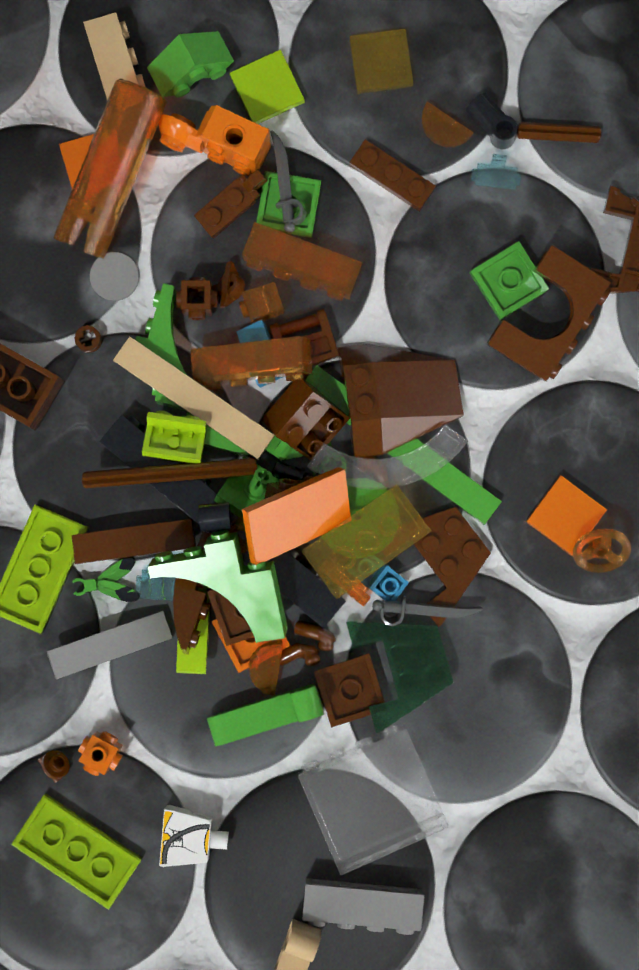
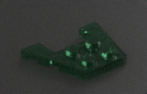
[346,621,454,734]

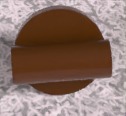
[38,750,70,783]

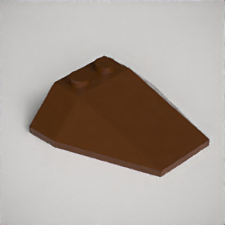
[337,344,464,459]

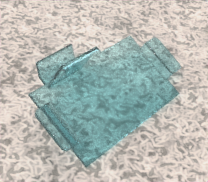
[471,154,521,190]

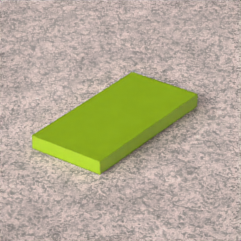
[0,505,89,634]
[11,793,142,910]

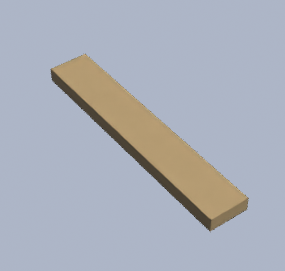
[113,336,275,460]

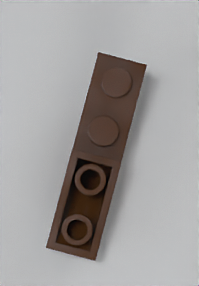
[173,531,211,654]

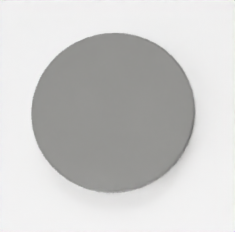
[90,252,139,301]

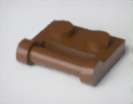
[269,308,339,374]

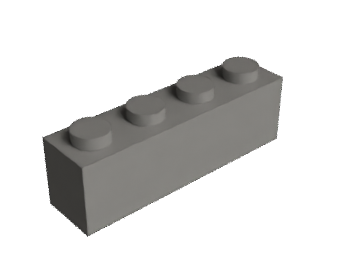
[302,878,424,935]

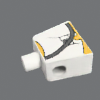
[159,805,229,867]

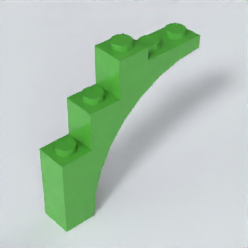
[135,283,250,458]

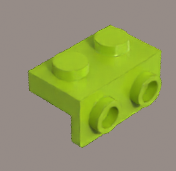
[142,411,206,464]

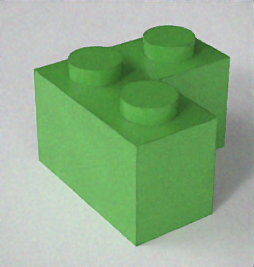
[147,31,234,98]

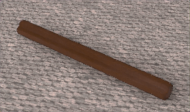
[82,458,258,488]

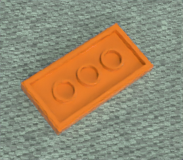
[242,467,351,566]

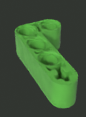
[207,684,324,746]

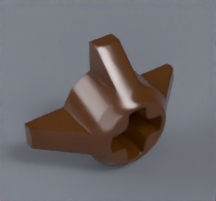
[212,261,245,308]

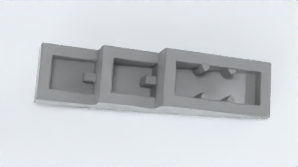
[47,611,172,679]

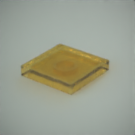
[349,29,413,94]

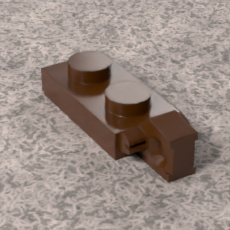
[194,170,267,239]

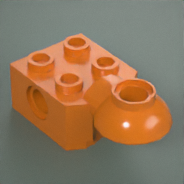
[158,105,271,176]

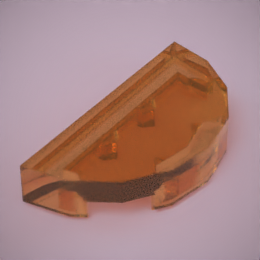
[422,102,474,147]
[248,639,283,696]

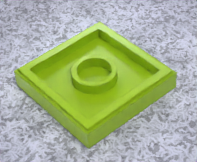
[229,49,305,124]

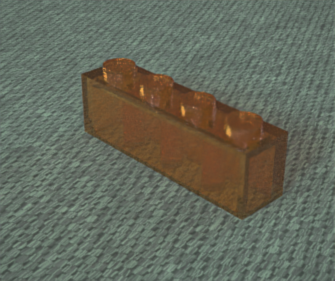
[242,222,362,301]
[191,336,313,390]

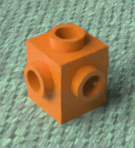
[78,731,123,776]

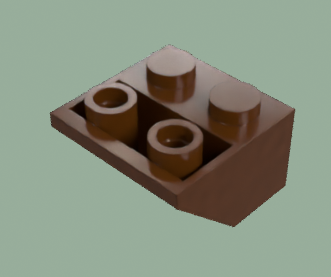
[262,376,350,462]

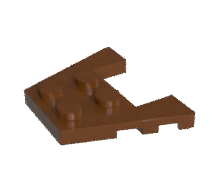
[590,186,639,294]
[381,507,491,627]

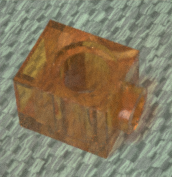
[239,282,284,324]

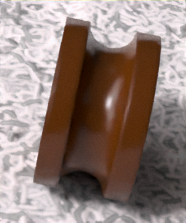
[74,325,102,353]

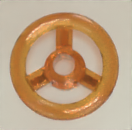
[573,529,631,573]

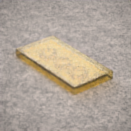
[302,484,431,599]

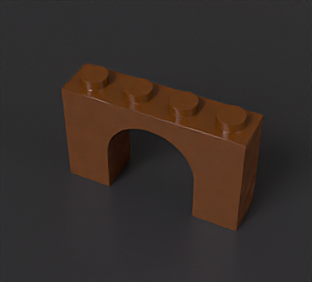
[486,245,611,382]

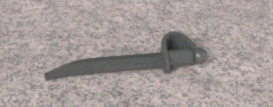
[270,130,307,233]
[372,596,483,626]

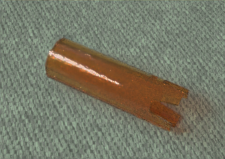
[53,78,167,259]

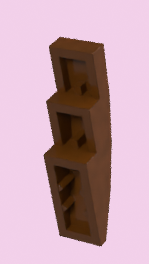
[71,519,196,564]

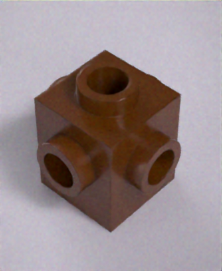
[176,277,218,320]

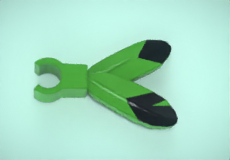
[72,558,139,602]

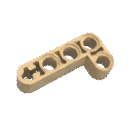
[274,919,321,970]

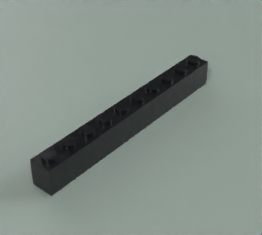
[99,415,346,628]

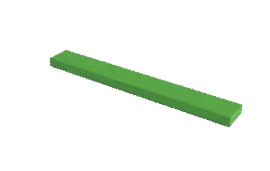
[306,365,502,525]

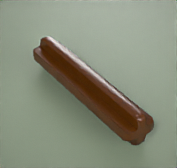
[517,122,601,143]

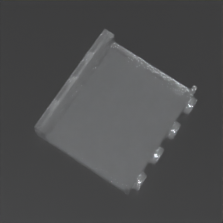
[298,724,449,876]

